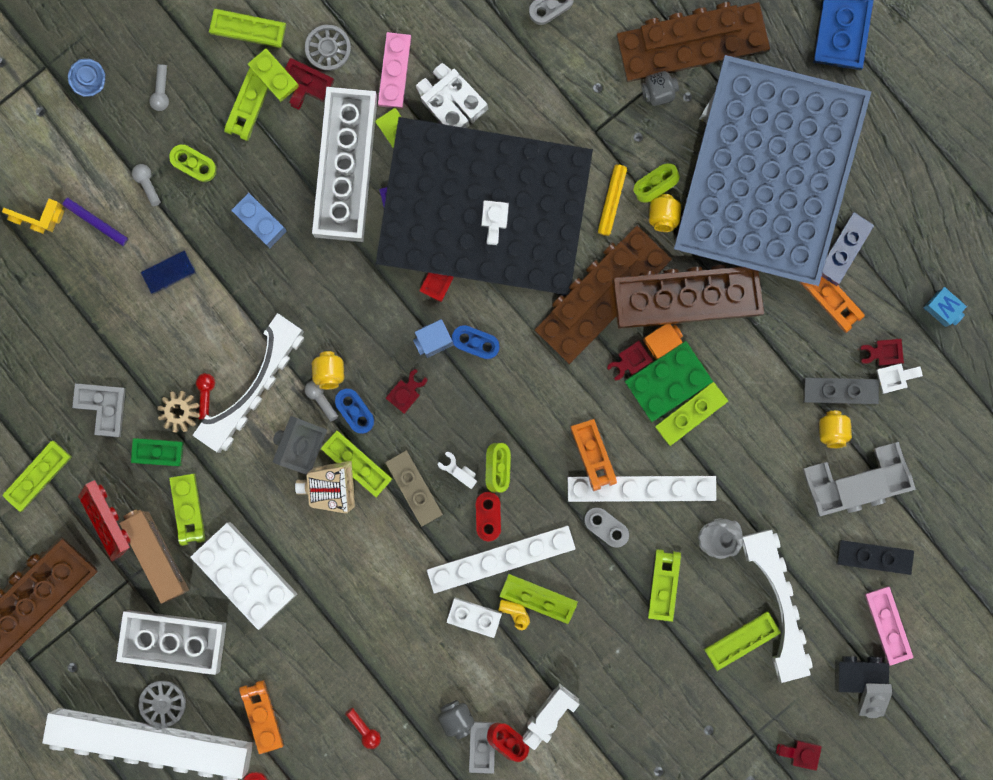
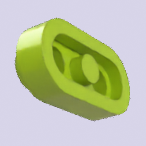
[169,145,217,182]
[633,164,680,203]
[485,443,511,492]

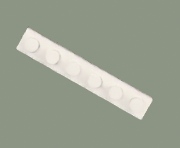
[568,476,716,502]
[427,526,575,593]

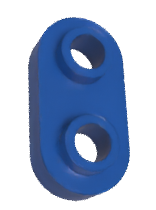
[452,326,500,360]
[335,389,374,434]

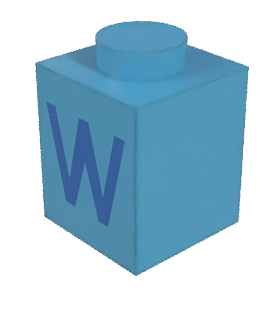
[923,287,967,327]

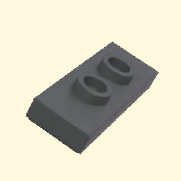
[803,378,879,404]

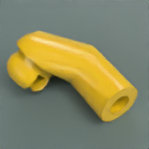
[499,600,530,630]

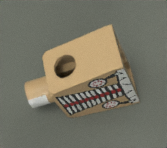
[295,461,355,513]

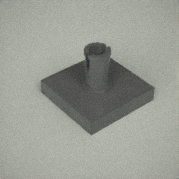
[273,416,327,475]

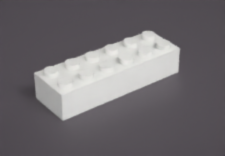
[312,87,378,242]

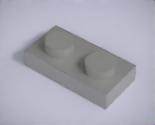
[858,684,892,718]
[469,721,496,774]

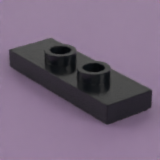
[836,540,915,575]

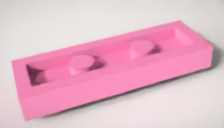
[378,32,411,109]
[864,586,913,665]

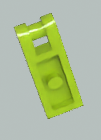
[224,68,269,141]
[169,474,205,546]
[648,549,681,622]

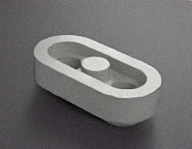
[529,0,574,25]
[584,508,629,547]

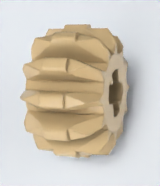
[158,391,200,433]

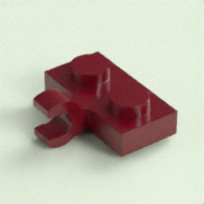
[285,58,335,110]

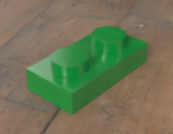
[131,438,184,467]

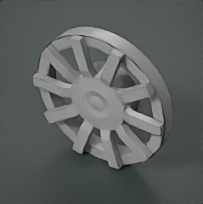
[305,25,351,71]
[139,680,186,728]

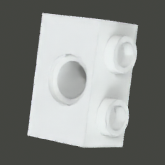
[446,597,502,638]

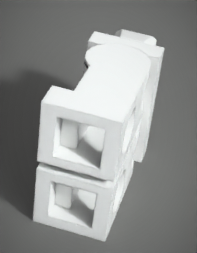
[416,63,488,128]
[523,683,580,750]

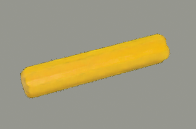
[598,164,627,236]

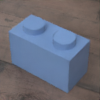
[232,193,287,248]
[413,319,453,358]

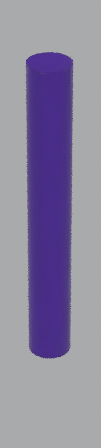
[62,198,129,246]

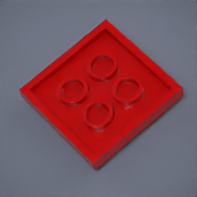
[78,480,130,562]

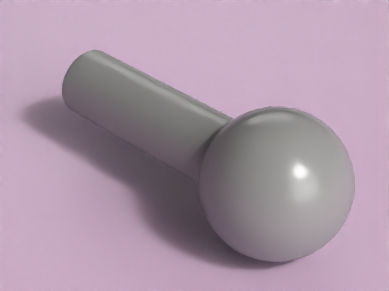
[149,64,169,111]
[132,164,161,207]
[305,380,338,422]

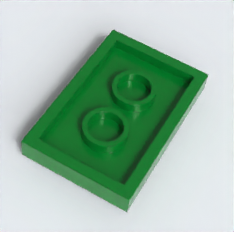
[624,341,713,423]

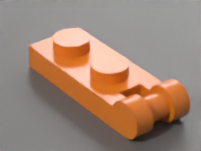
[800,276,865,333]
[571,419,617,492]
[239,680,284,754]

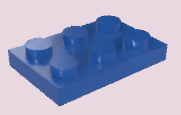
[813,0,874,70]

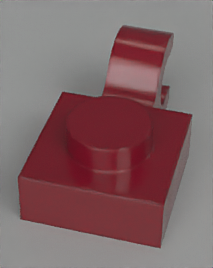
[776,740,822,771]

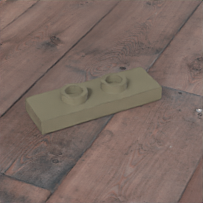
[385,450,443,527]

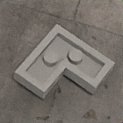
[72,384,126,437]

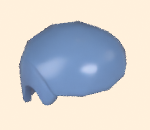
[68,59,105,97]

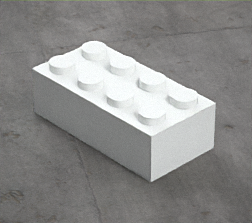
[191,522,298,630]
[116,610,227,675]

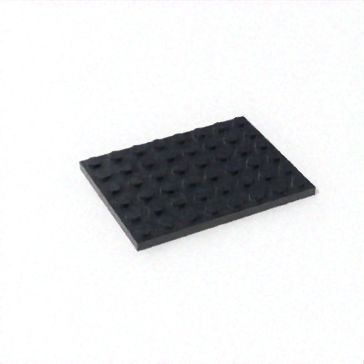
[376,117,593,295]

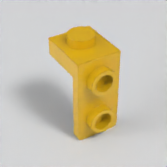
[2,199,64,234]

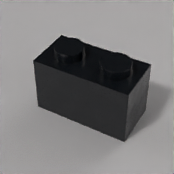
[835,656,889,693]

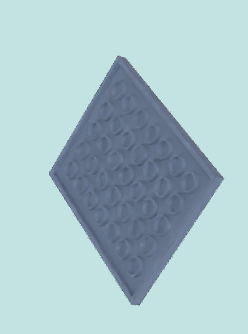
[674,55,871,286]

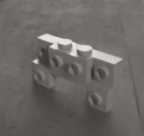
[803,442,916,516]

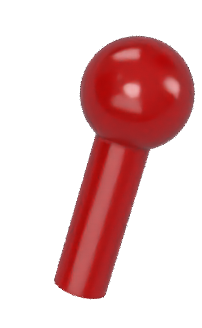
[196,373,215,420]
[345,708,381,749]

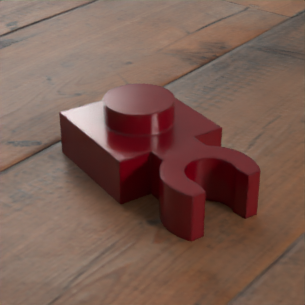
[859,339,904,366]
[606,341,652,381]
[386,369,428,414]

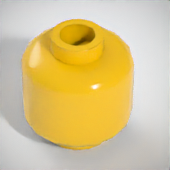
[648,194,681,232]
[312,351,344,390]
[819,410,852,449]

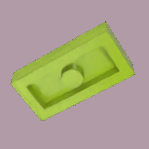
[248,49,299,102]

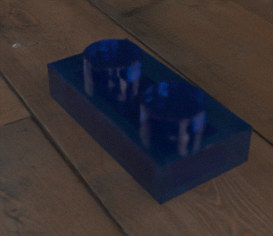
[141,250,196,295]

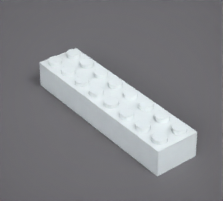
[42,708,253,780]

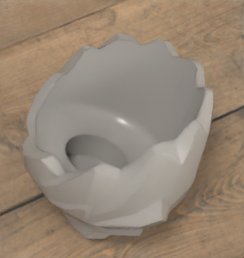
[698,518,743,559]

